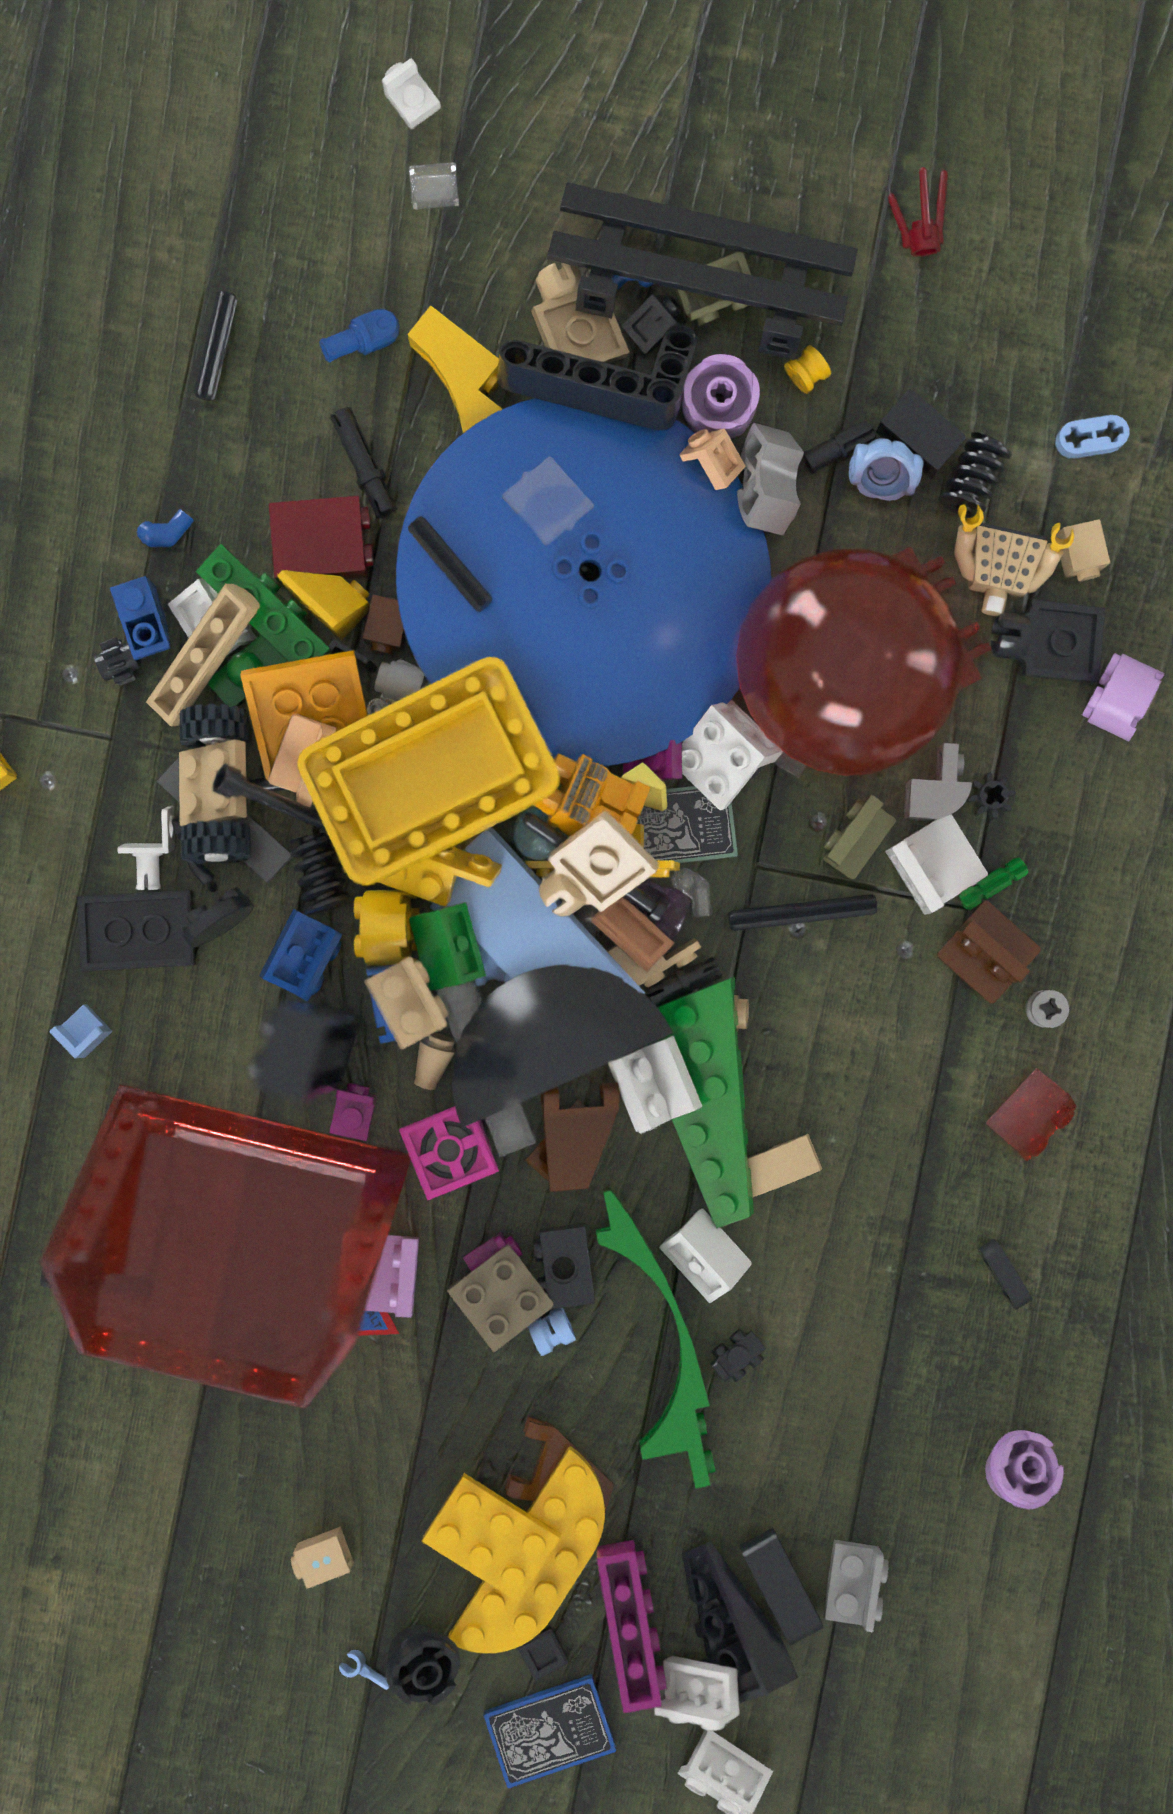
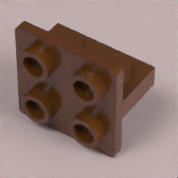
[937,901,1041,1004]

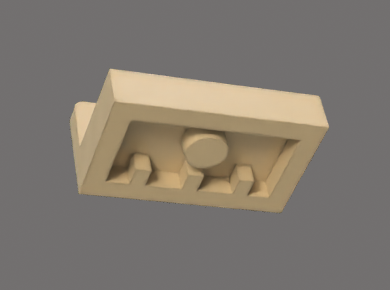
[364,957,448,1050]

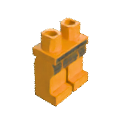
[534,754,651,837]

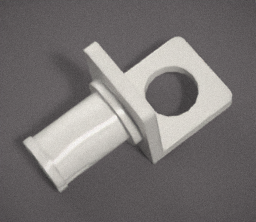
[118,807,175,890]

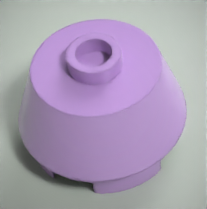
[985,1430,1064,1509]

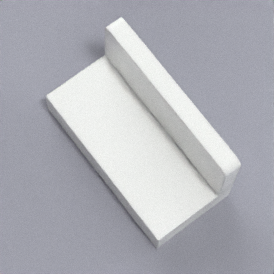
[659,1208,752,1303]

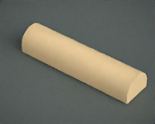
[146,584,260,726]

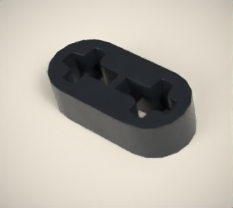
[977,1239,1032,1310]

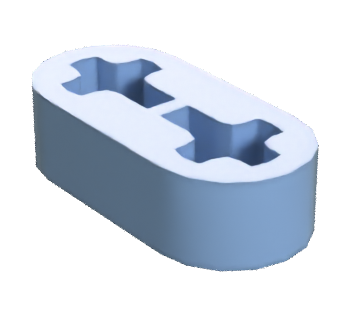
[1055,415,1129,458]

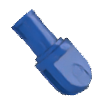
[319,309,400,363]

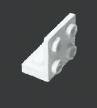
[682,700,784,810]
[885,814,988,915]

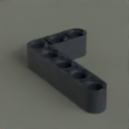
[497,325,698,431]

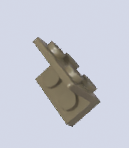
[447,1245,554,1352]

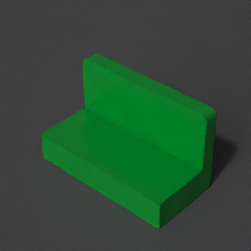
[409,902,486,991]

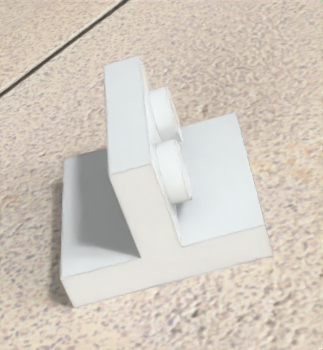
[608,1036,703,1133]

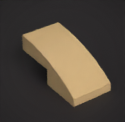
[747,1134,822,1197]

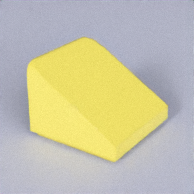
[621,762,667,811]

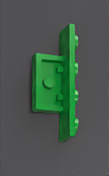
[196,544,331,662]

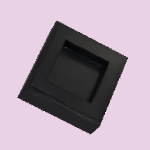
[517,1625,569,1681]

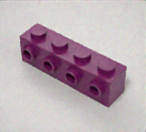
[597,1540,667,1713]

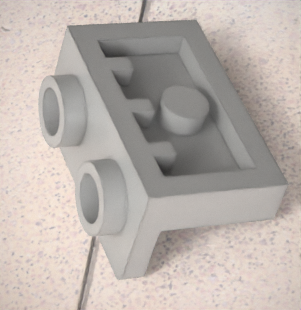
[823,1540,889,1632]

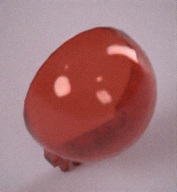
[736,546,992,776]

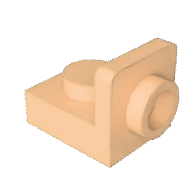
[679,428,746,490]

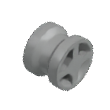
[1026,990,1069,1028]

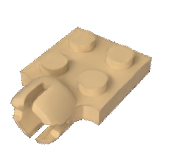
[531,263,630,364]
[539,810,659,917]

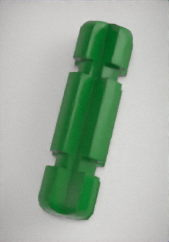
[958,857,1029,910]

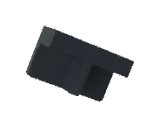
[875,389,966,479]

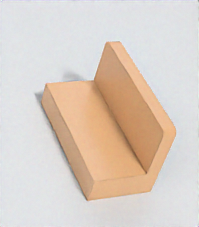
[268,714,336,807]

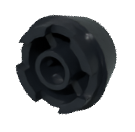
[386,1625,460,1705]

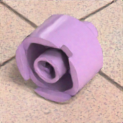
[682,354,760,439]
[1082,653,1164,742]

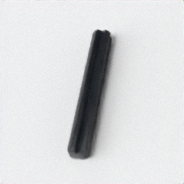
[728,894,877,931]

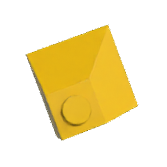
[277,570,370,641]

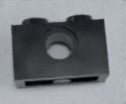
[533,1223,595,1309]

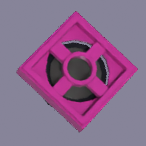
[399,1106,499,1200]

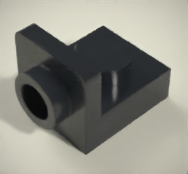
[621,294,687,354]

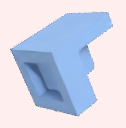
[49,1004,112,1059]

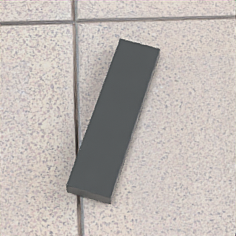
[157,758,293,883]

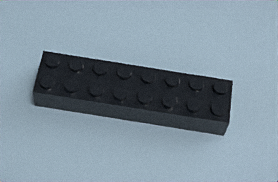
[249,1003,362,1102]

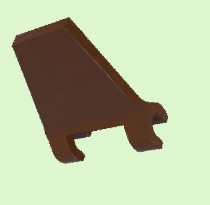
[540,1082,619,1192]
[504,1416,614,1513]

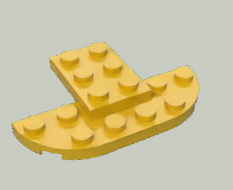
[422,1445,605,1653]

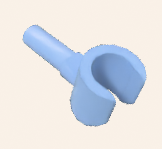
[339,1650,389,1690]

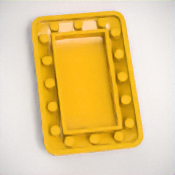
[297,657,560,885]

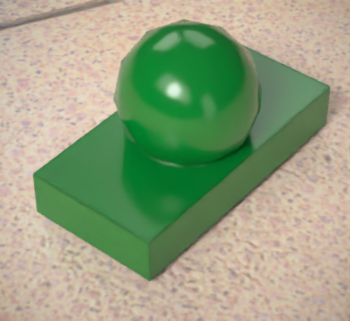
[208,634,288,707]

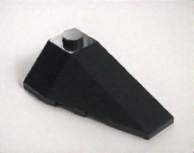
[682,1541,798,1704]

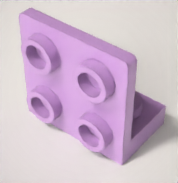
[337,1232,419,1318]

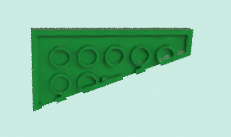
[642,976,754,1229]

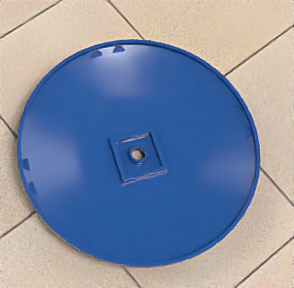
[396,398,772,767]

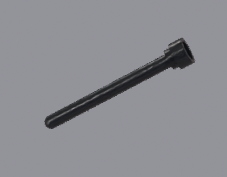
[212,764,327,831]

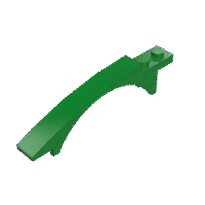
[596,1187,715,1488]

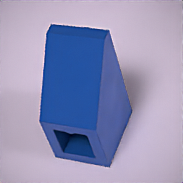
[110,576,171,660]

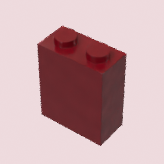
[269,496,374,585]

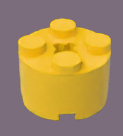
[354,890,420,966]

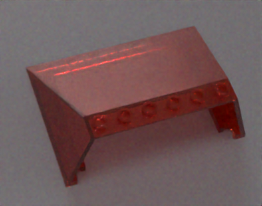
[40,1084,411,1409]

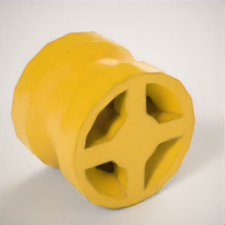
[784,345,831,394]

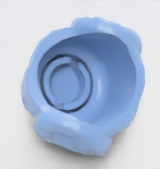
[849,438,923,501]

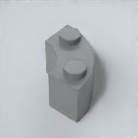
[737,422,804,535]

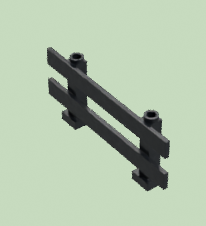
[547,182,858,360]

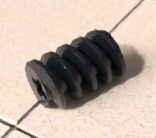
[938,432,1012,518]
[288,833,350,915]

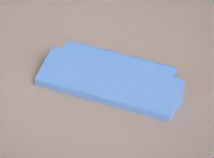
[439,827,646,994]

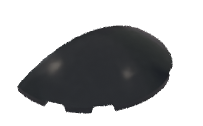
[452,965,673,1128]

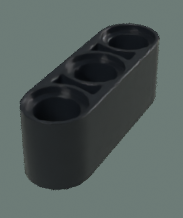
[739,1528,824,1646]

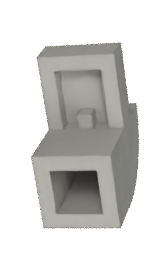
[904,743,972,821]

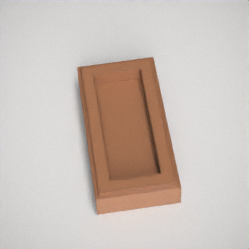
[591,896,674,972]

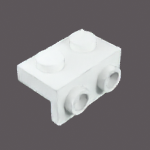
[654,1656,739,1731]

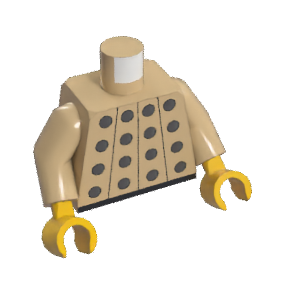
[954,504,1074,616]

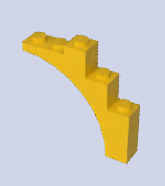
[407,306,502,433]

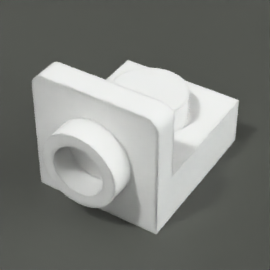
[382,58,441,129]

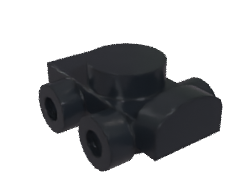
[710,1329,766,1382]

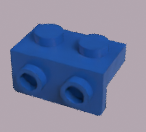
[259,909,342,1001]

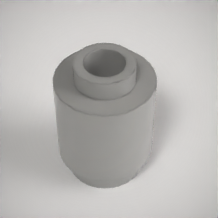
[375,661,430,701]

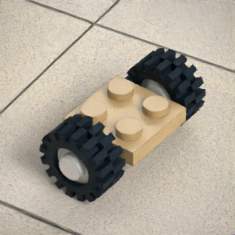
[179,704,251,864]

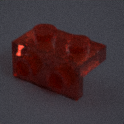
[986,1068,1077,1161]

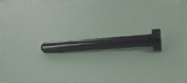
[522,813,669,924]

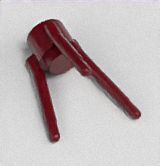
[888,167,948,256]

